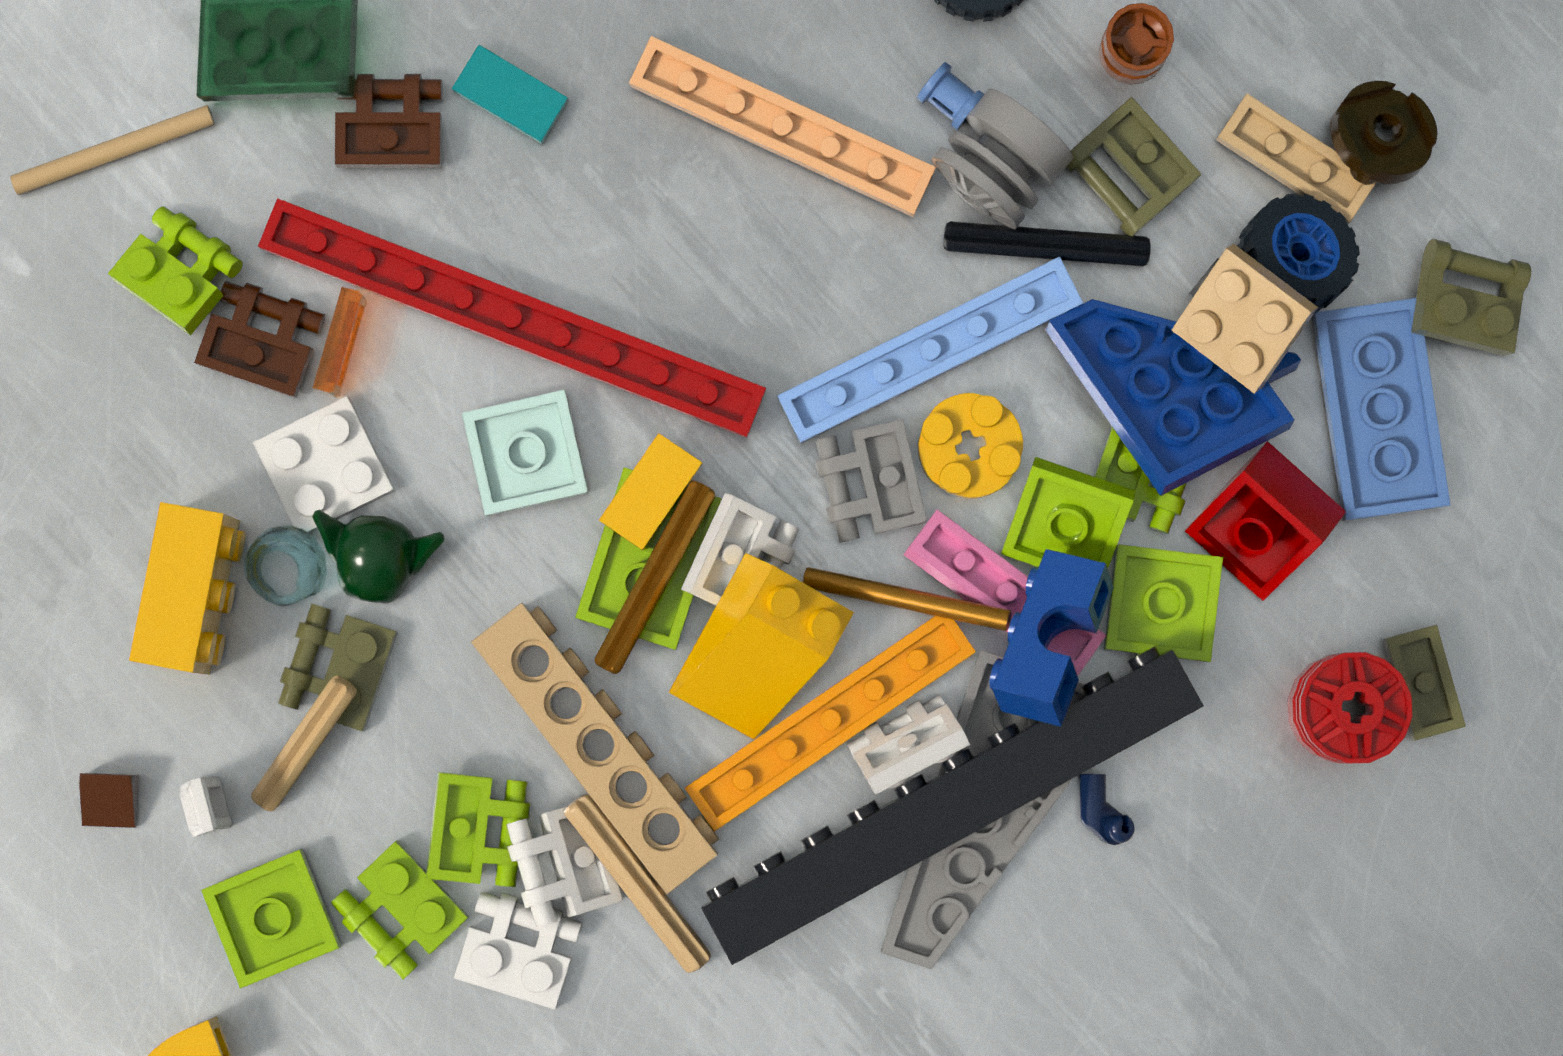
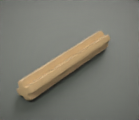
[564,794,711,973]

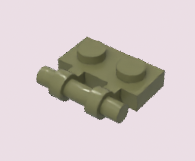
[278,604,398,732]

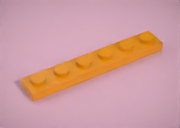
[685,616,976,832]

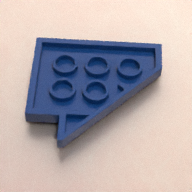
[1046,299,1301,496]

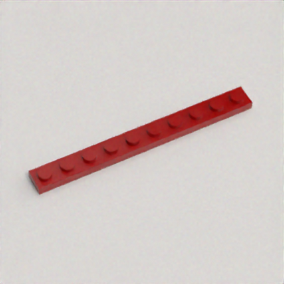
[258,198,766,438]

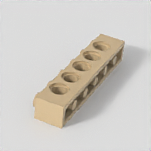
[471,603,719,894]

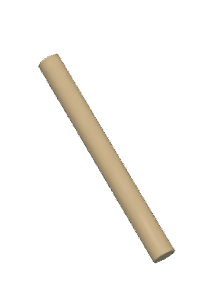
[10,105,215,195]

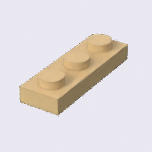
[1216,93,1376,225]

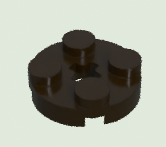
[1329,81,1438,185]

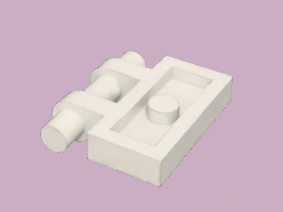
[681,493,799,606]
[847,695,970,795]
[506,806,623,927]
[454,892,582,1009]

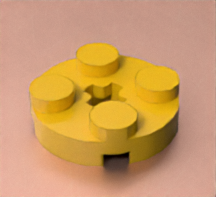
[917,393,1023,499]

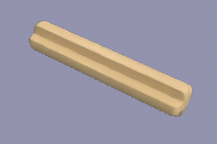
[251,675,357,812]

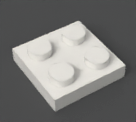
[253,396,395,537]

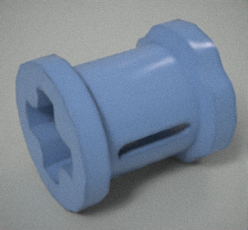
[916,62,984,130]

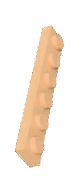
[629,36,936,217]

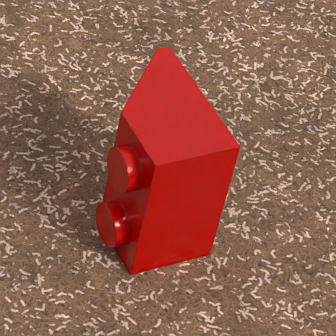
[1185,441,1346,601]

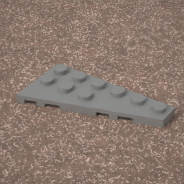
[880,650,1085,969]

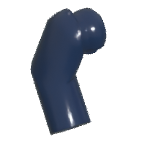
[1080,774,1135,845]

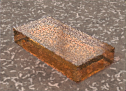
[312,287,367,398]

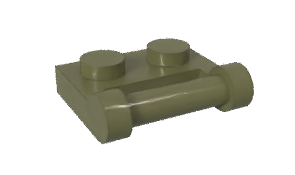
[1066,97,1201,236]
[1411,239,1531,356]

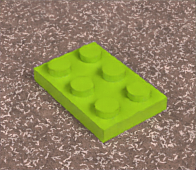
[575,467,722,650]

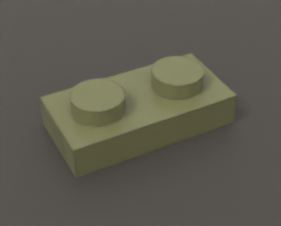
[1383,625,1466,741]

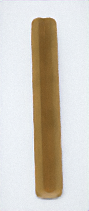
[595,480,715,674]

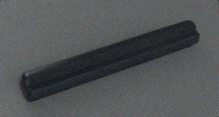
[943,221,1151,266]

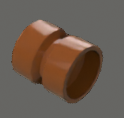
[1099,3,1174,85]

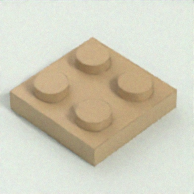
[1172,244,1318,394]

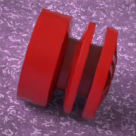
[1287,652,1412,764]

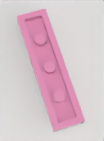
[903,510,1107,676]

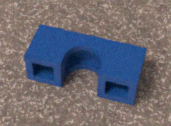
[989,549,1114,727]

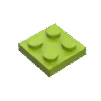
[1001,457,1136,568]
[1104,544,1223,662]
[201,849,341,989]

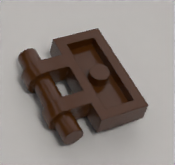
[335,74,443,168]
[194,281,325,398]

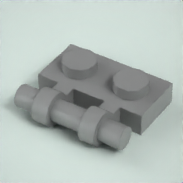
[815,419,927,543]

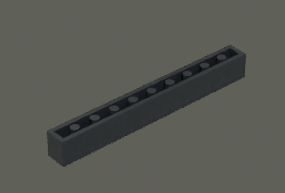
[701,646,1204,965]

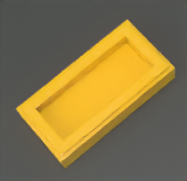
[599,433,703,551]

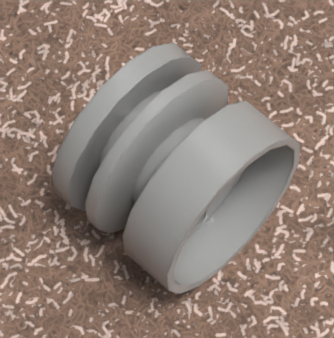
[932,89,1074,229]

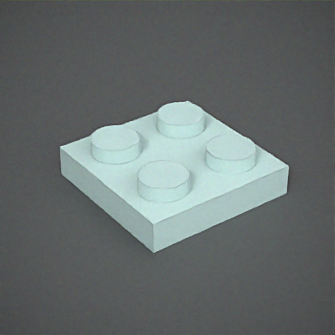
[462,390,589,517]

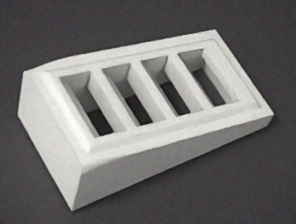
[180,776,232,837]

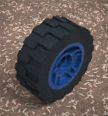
[1237,193,1360,314]

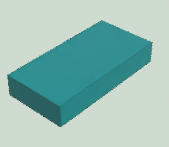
[452,45,569,145]

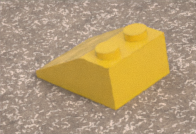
[668,553,854,739]

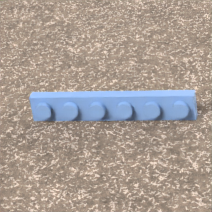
[777,256,1083,444]

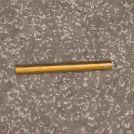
[803,567,1012,631]

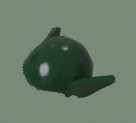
[312,509,444,604]

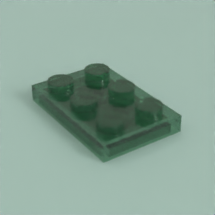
[196,0,358,102]

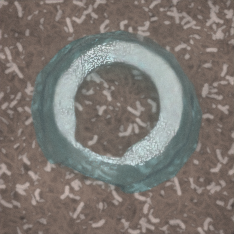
[244,525,328,607]

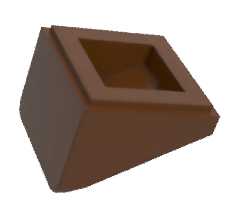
[79,773,139,828]

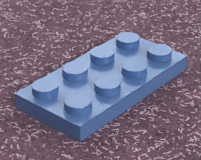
[1312,298,1450,521]

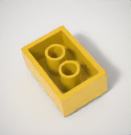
[129,502,245,675]

